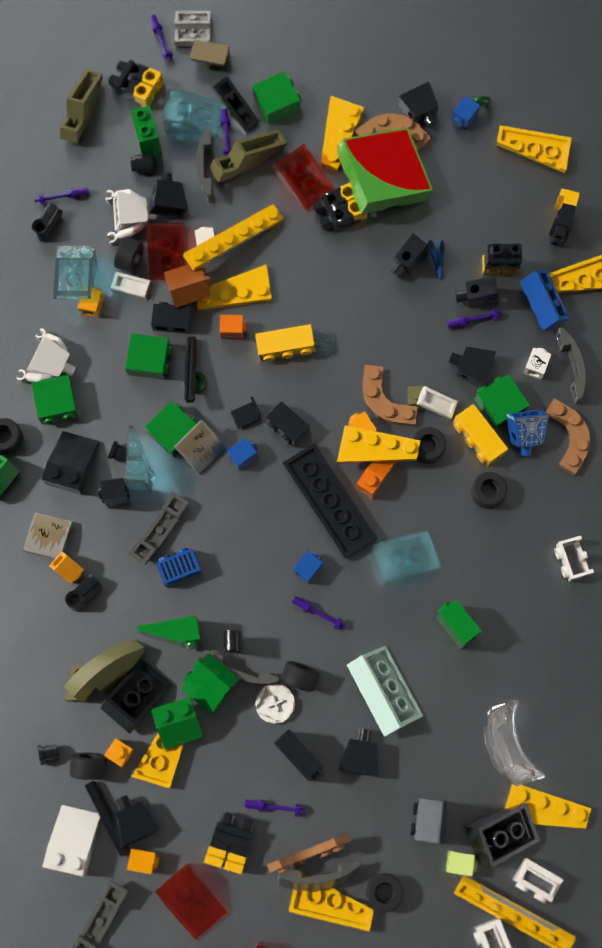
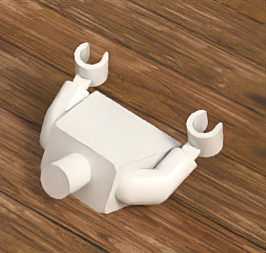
[105,189,157,246]
[17,328,76,383]

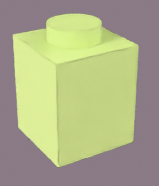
[446,851,478,876]

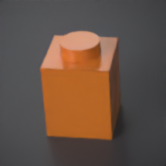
[220,315,247,339]

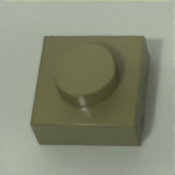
[407,385,427,406]

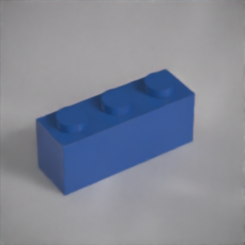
[520,270,570,331]

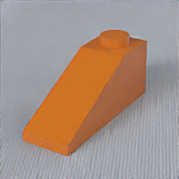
[356,461,397,499]

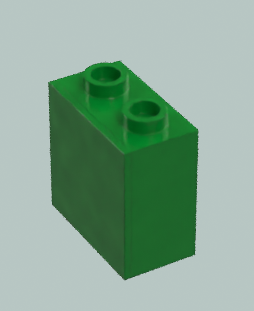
[252,71,302,124]
[130,105,162,157]
[125,333,173,380]
[475,374,530,430]
[31,375,79,425]
[144,401,198,458]
[436,600,481,649]
[181,653,239,714]

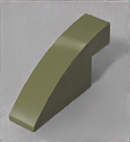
[60,69,103,143]
[209,129,288,182]
[63,639,147,703]

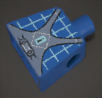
[507,410,549,456]

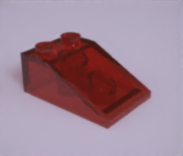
[271,143,335,210]
[146,222,186,280]
[155,863,227,940]

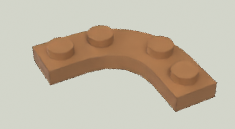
[355,113,431,151]
[362,365,417,426]
[545,398,590,476]
[267,833,351,873]

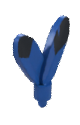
[427,240,445,278]

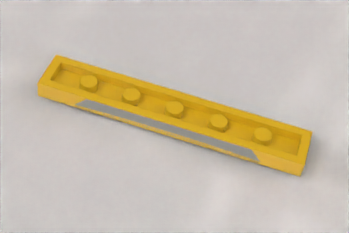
[183,204,284,271]
[454,876,576,948]

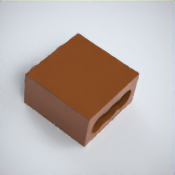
[163,264,212,308]

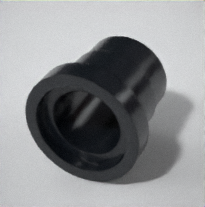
[108,441,130,462]
[37,744,58,765]

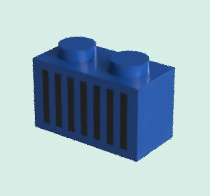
[156,548,202,587]

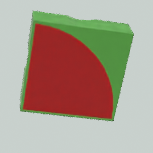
[336,127,433,214]

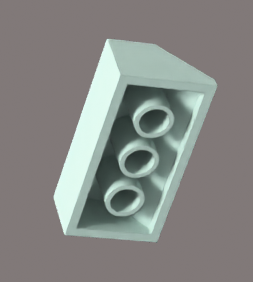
[347,645,423,736]

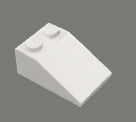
[43,805,100,876]

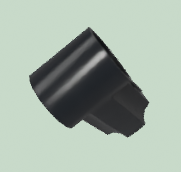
[32,203,63,242]
[65,574,103,612]
[223,630,243,653]

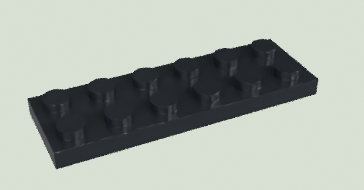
[282,443,377,559]

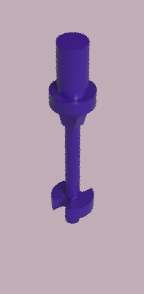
[149,15,173,62]
[220,108,232,156]
[34,187,89,205]
[447,308,502,329]
[292,596,346,630]
[245,799,306,817]

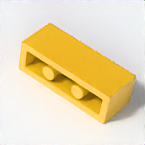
[255,324,316,362]
[453,404,508,466]

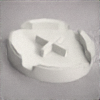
[255,683,295,724]

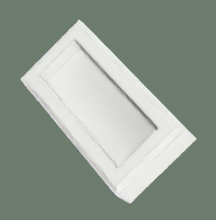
[111,272,152,300]
[417,386,458,419]

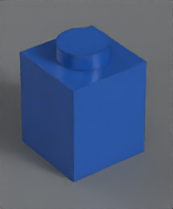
[451,96,480,130]
[227,437,258,470]
[293,551,323,584]

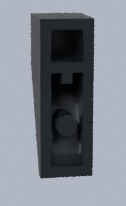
[211,76,260,131]

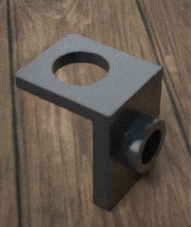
[231,396,261,429]

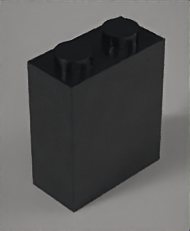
[274,729,322,781]

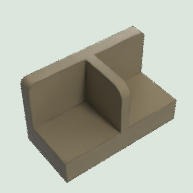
[190,39,230,70]

